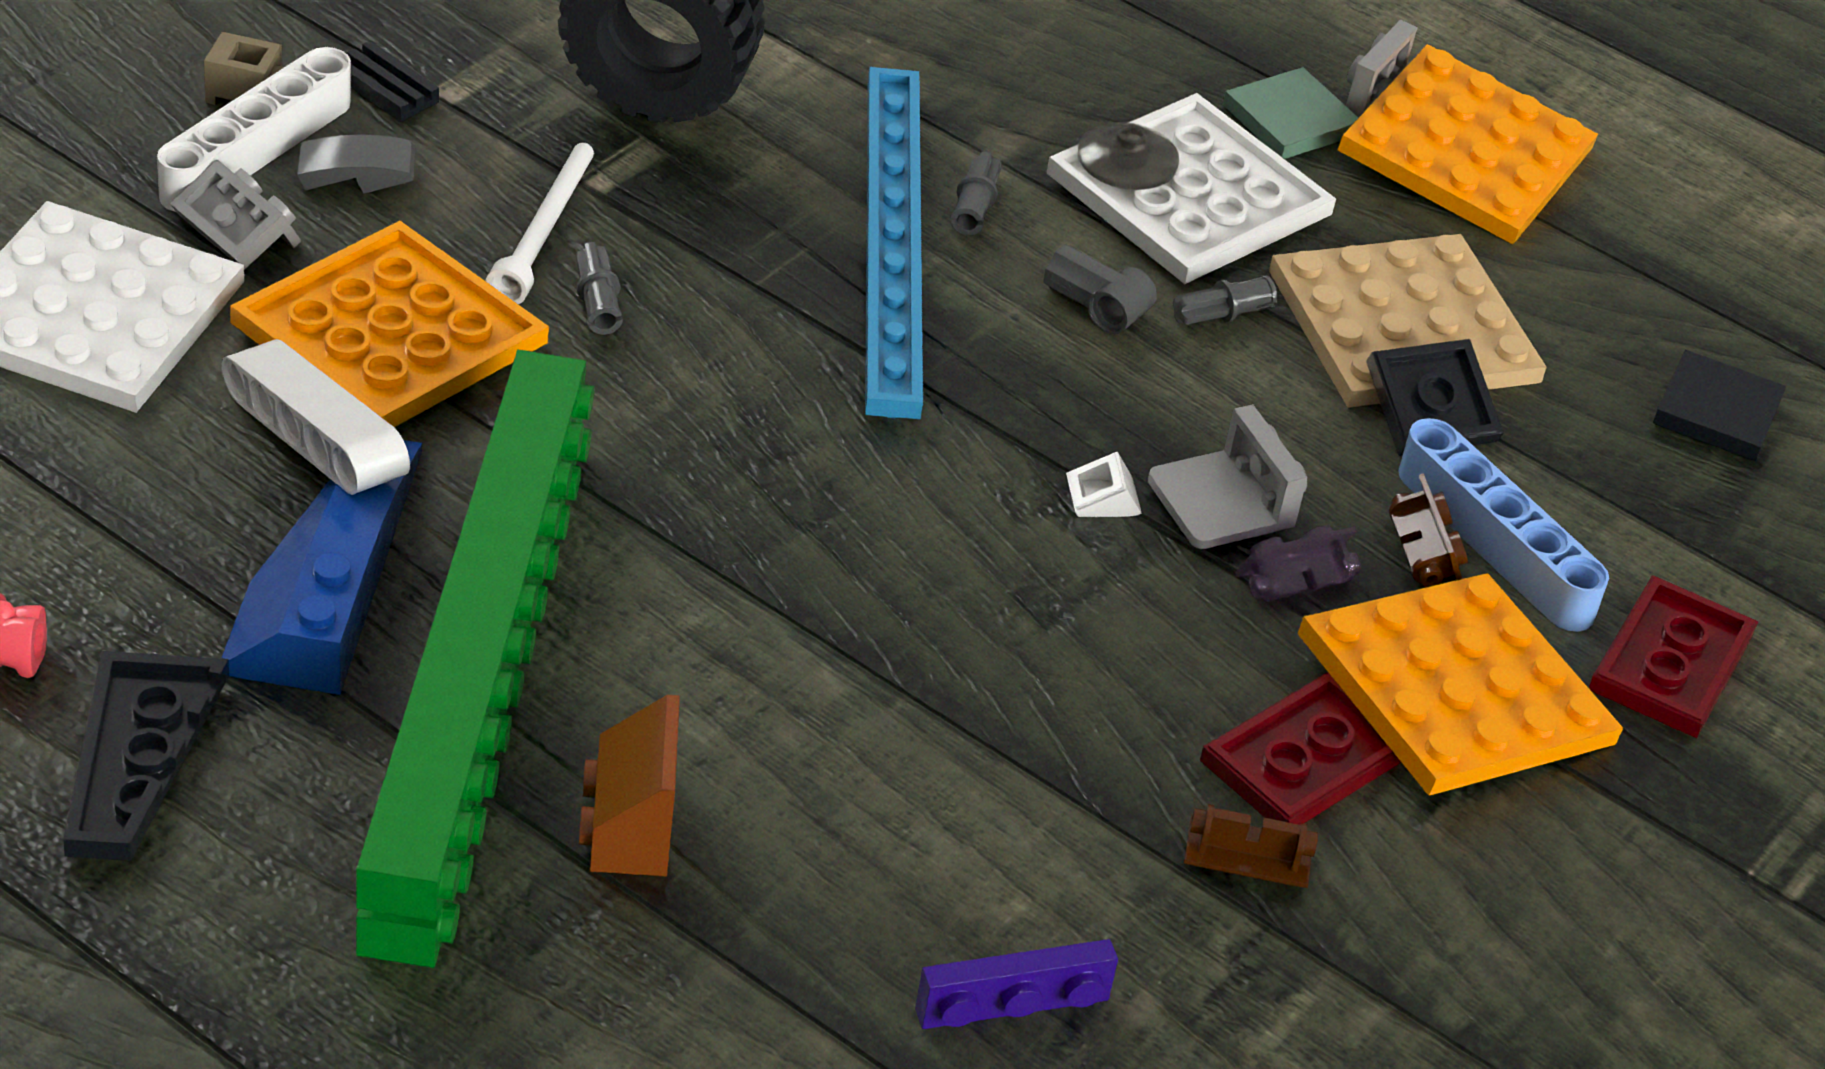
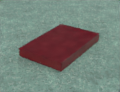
[1589,575,1758,739]
[1200,672,1401,825]

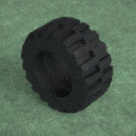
[558,0,765,122]

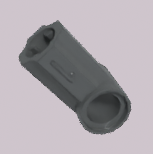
[1043,244,1157,334]

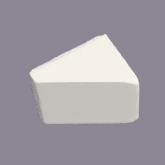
[1066,452,1142,517]

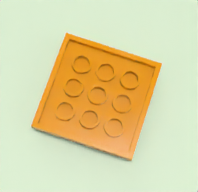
[1337,44,1598,245]
[230,221,549,427]
[1297,573,1623,796]

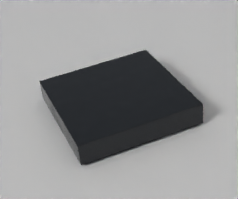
[1366,339,1504,456]
[1653,349,1786,461]

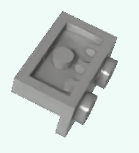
[170,160,302,270]

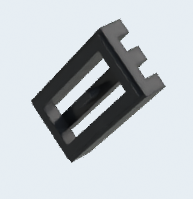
[347,41,439,122]

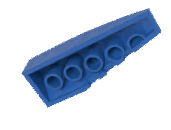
[221,440,422,695]

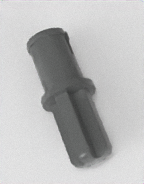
[951,151,1002,236]
[576,241,623,335]
[1173,275,1277,325]

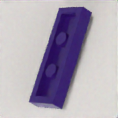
[915,939,1118,1029]

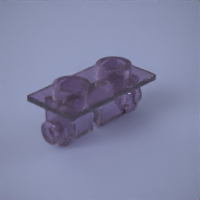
[1235,525,1361,602]

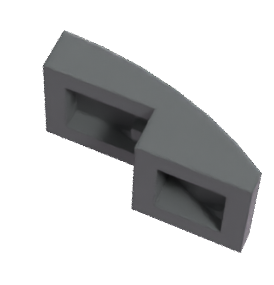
[297,134,416,194]

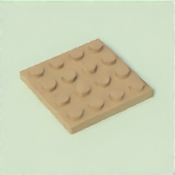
[1269,234,1547,408]

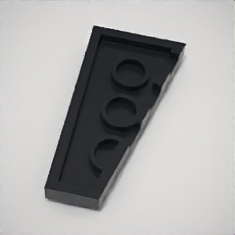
[63,651,229,861]

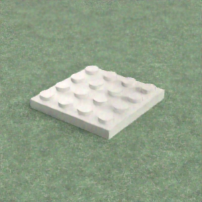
[1047,93,1336,284]
[0,201,244,413]

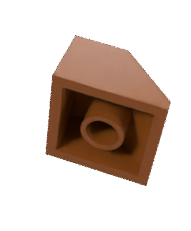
[579,695,680,877]

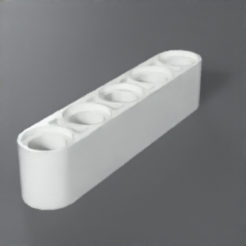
[157,47,351,212]
[222,339,410,495]

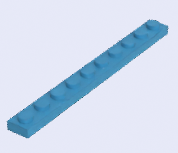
[865,67,923,419]

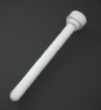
[486,143,594,304]

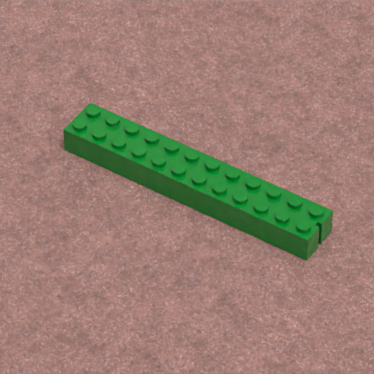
[356,349,594,968]

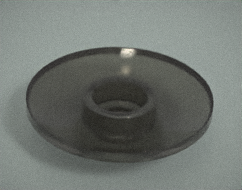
[1077,122,1179,190]

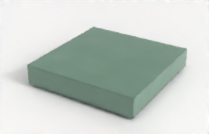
[1223,67,1359,159]

